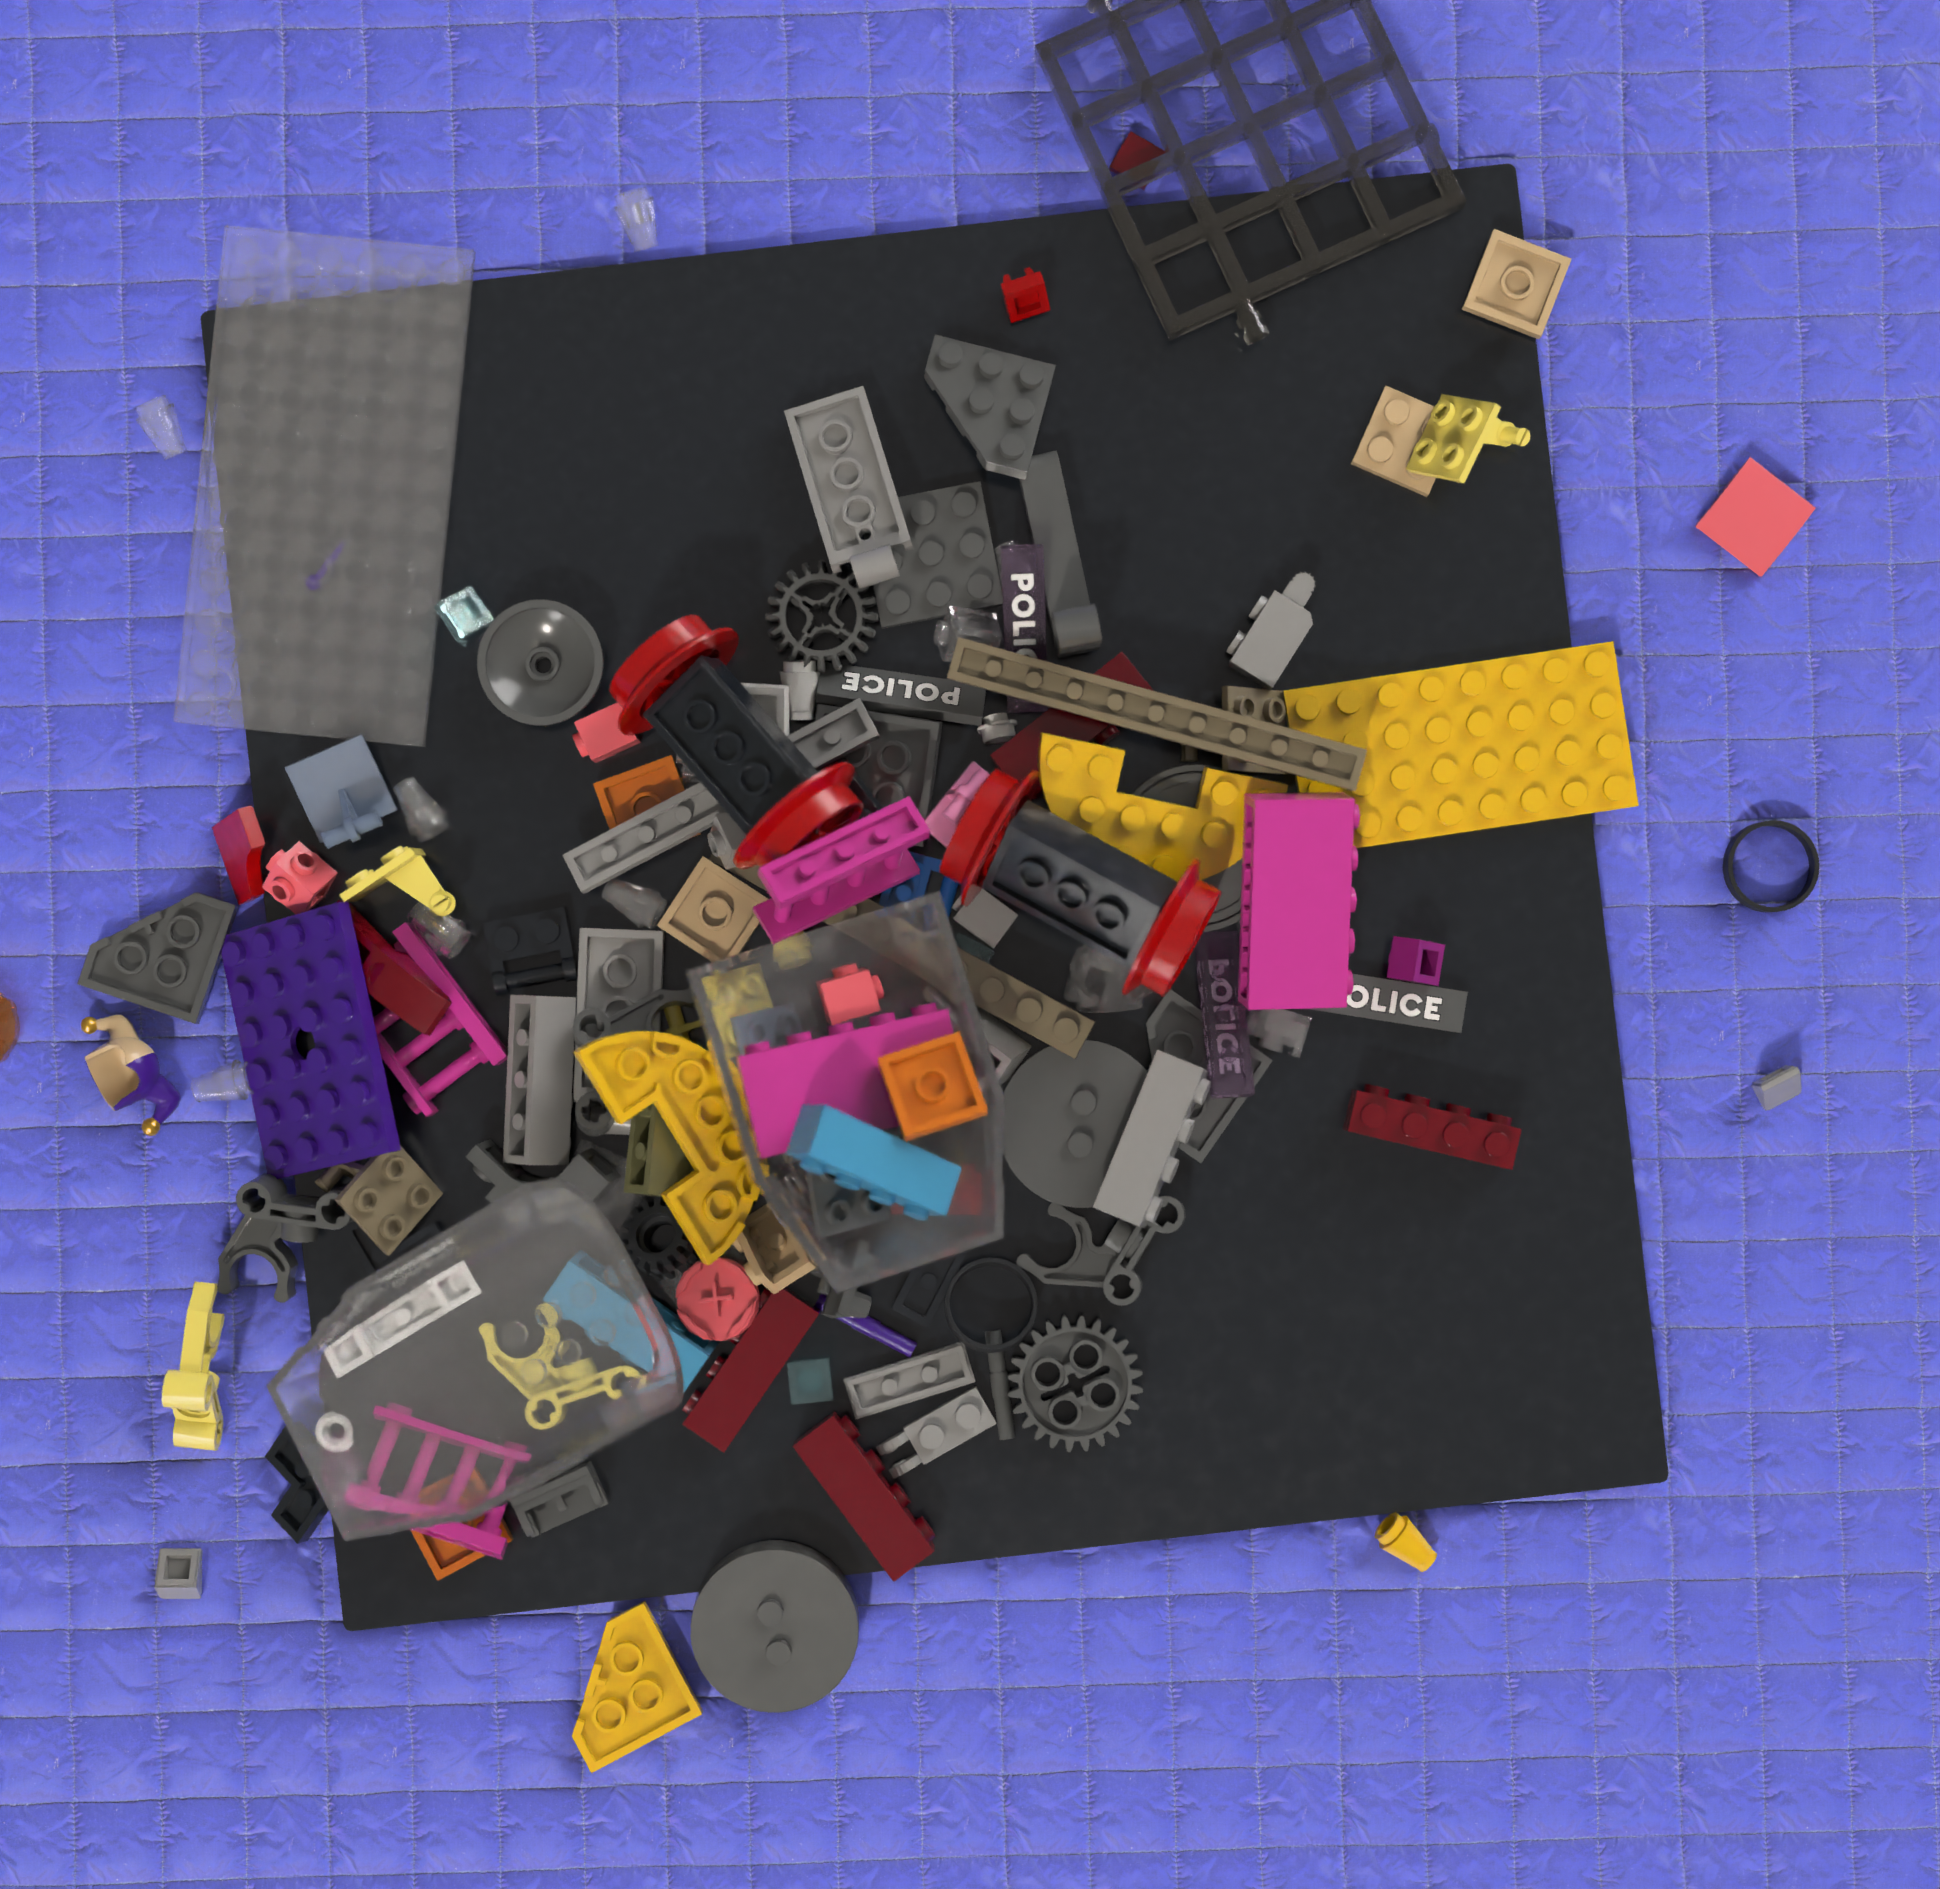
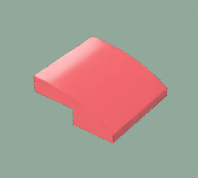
[1695,457,1816,577]

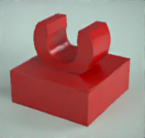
[1001,267,1050,323]

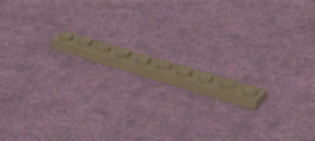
[947,637,1367,792]
[709,853,1096,1059]

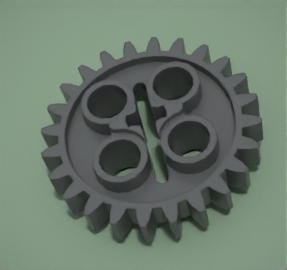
[1007,1314,1143,1452]

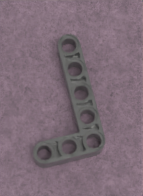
[1019,450,1102,658]

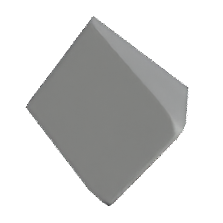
[1751,1065,1802,1111]
[154,1548,202,1599]

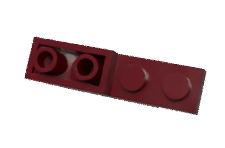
[337,900,452,1036]

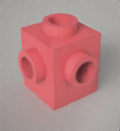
[262,841,338,914]

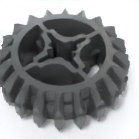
[765,560,878,673]

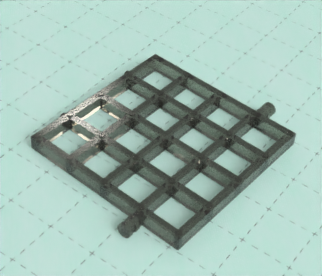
[1035,0,1467,345]

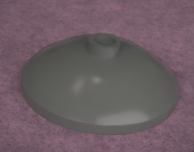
[477,600,604,726]

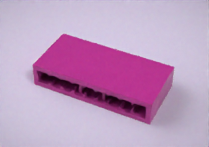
[1238,792,1360,1010]
[735,1002,954,1158]

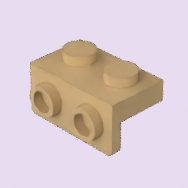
[733,1197,816,1294]

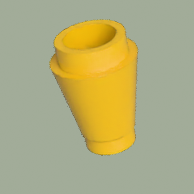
[1374,1512,1437,1572]

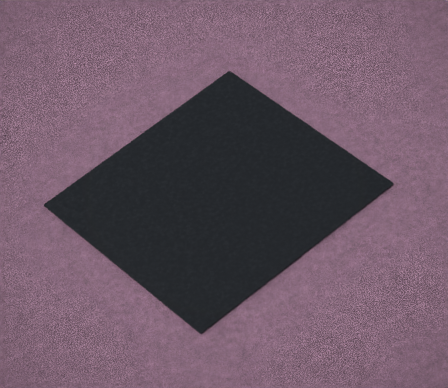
[201,164,1669,1631]

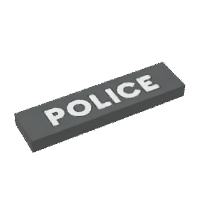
[816,662,986,726]
[1309,974,1468,1033]

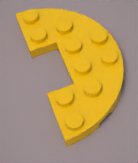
[1038,732,1288,885]
[573,1031,764,1265]

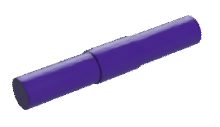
[814,1294,917,1358]

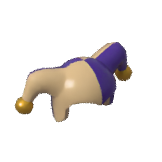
[81,1015,181,1136]

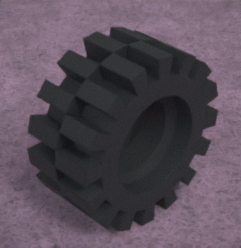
[620,1197,698,1280]

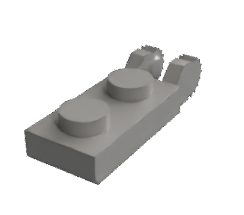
[876,1386,997,1478]

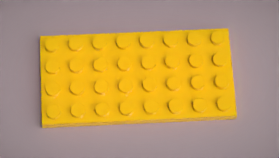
[1283,641,1639,849]

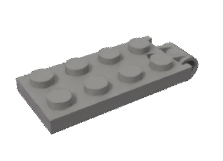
[784,386,914,589]
[573,928,665,1135]

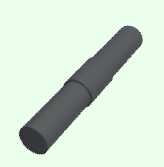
[984,1329,1016,1440]

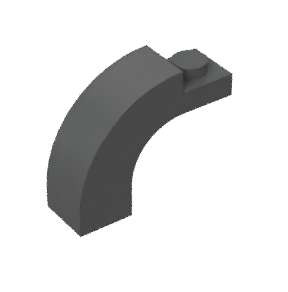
[466,1139,622,1221]

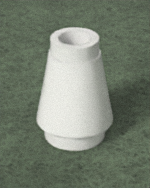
[779,660,820,720]

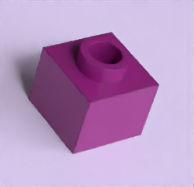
[1387,936,1445,986]

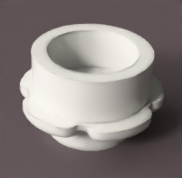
[977,713,1018,745]

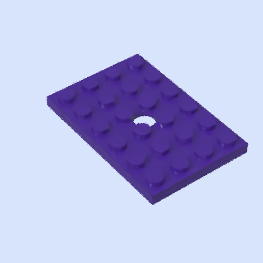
[221,901,401,1179]

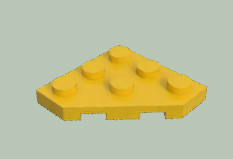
[572,1601,703,1773]

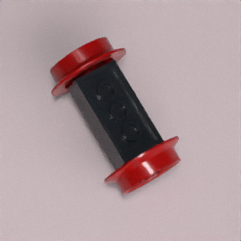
[609,615,864,869]
[939,769,1222,997]

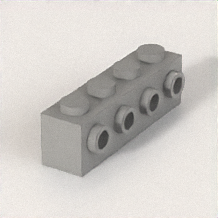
[503,995,576,1165]
[1093,1050,1211,1228]

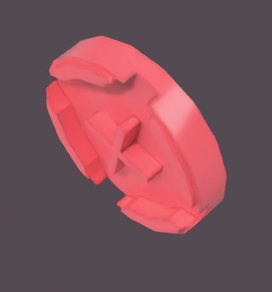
[676,1257,760,1341]

